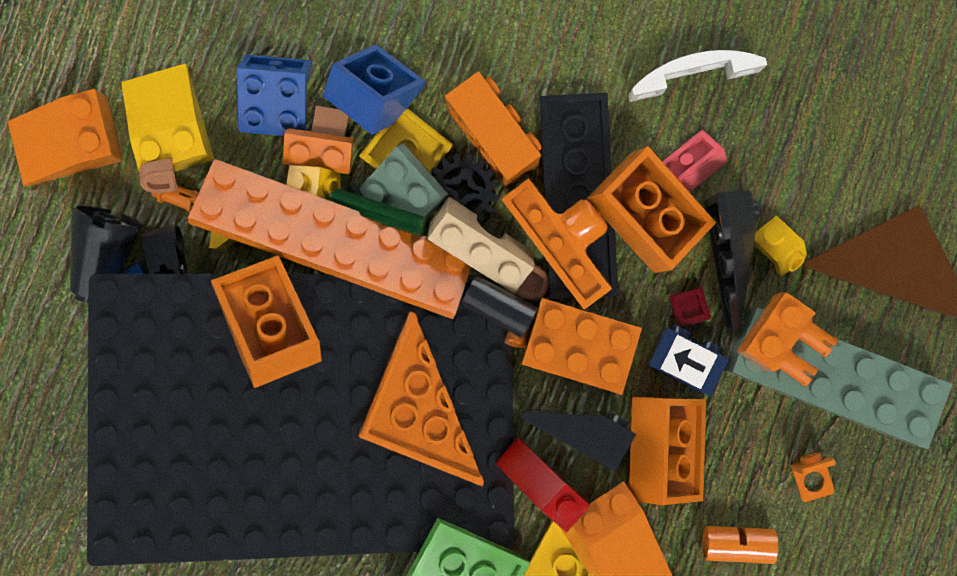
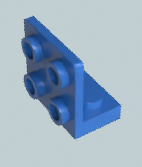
[237,55,312,136]

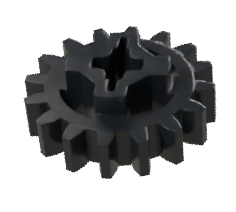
[432,154,499,223]

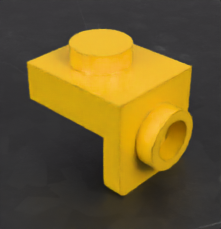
[286,165,341,200]
[754,215,807,277]

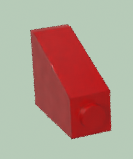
[495,438,590,533]

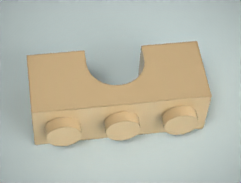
[428,197,534,293]

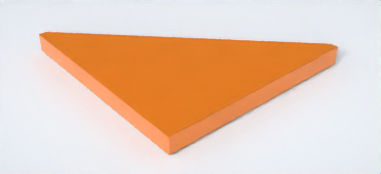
[358,312,484,486]

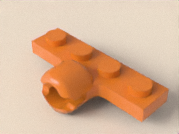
[501,178,613,310]

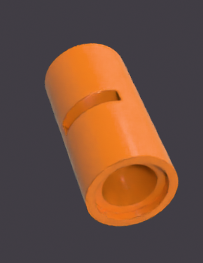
[702,526,778,564]

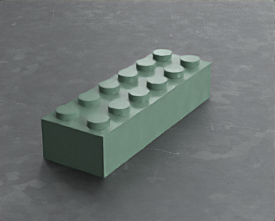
[724,307,953,449]

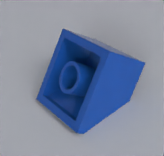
[323,45,426,135]

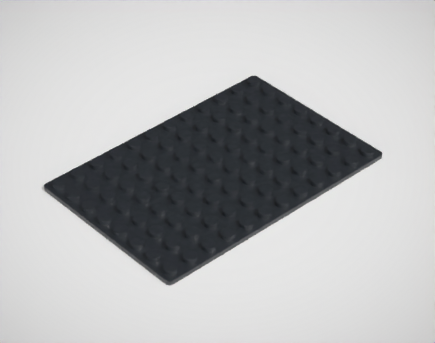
[87,274,515,566]

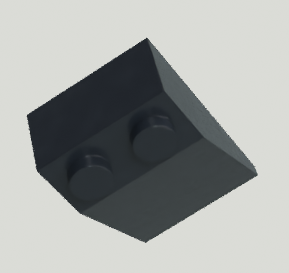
[519,409,636,471]

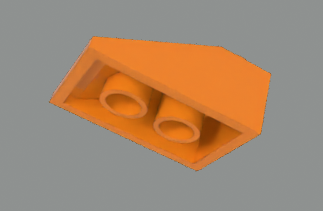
[8,89,123,186]
[211,255,322,388]
[560,481,672,576]

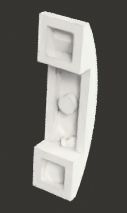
[628,50,767,102]

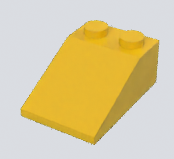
[121,63,214,172]

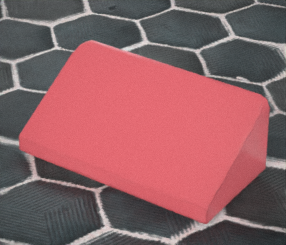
[662,129,727,193]

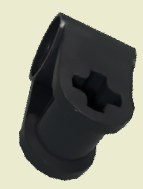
[141,225,189,274]

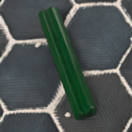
[329,188,426,236]

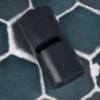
[461,275,538,339]

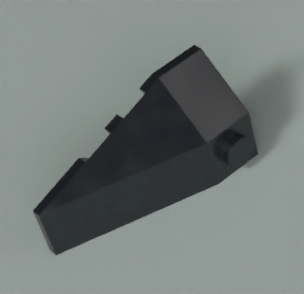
[704,191,760,334]

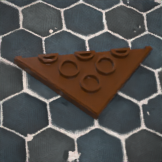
[802,205,957,319]

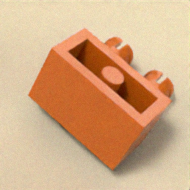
[737,292,838,387]

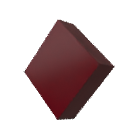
[668,286,712,328]

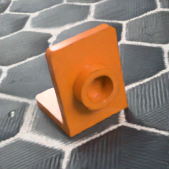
[790,452,836,502]

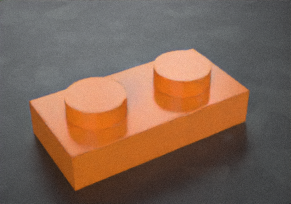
[283,128,354,174]

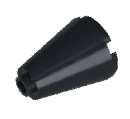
[70,205,142,303]

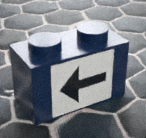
[644,325,729,396]

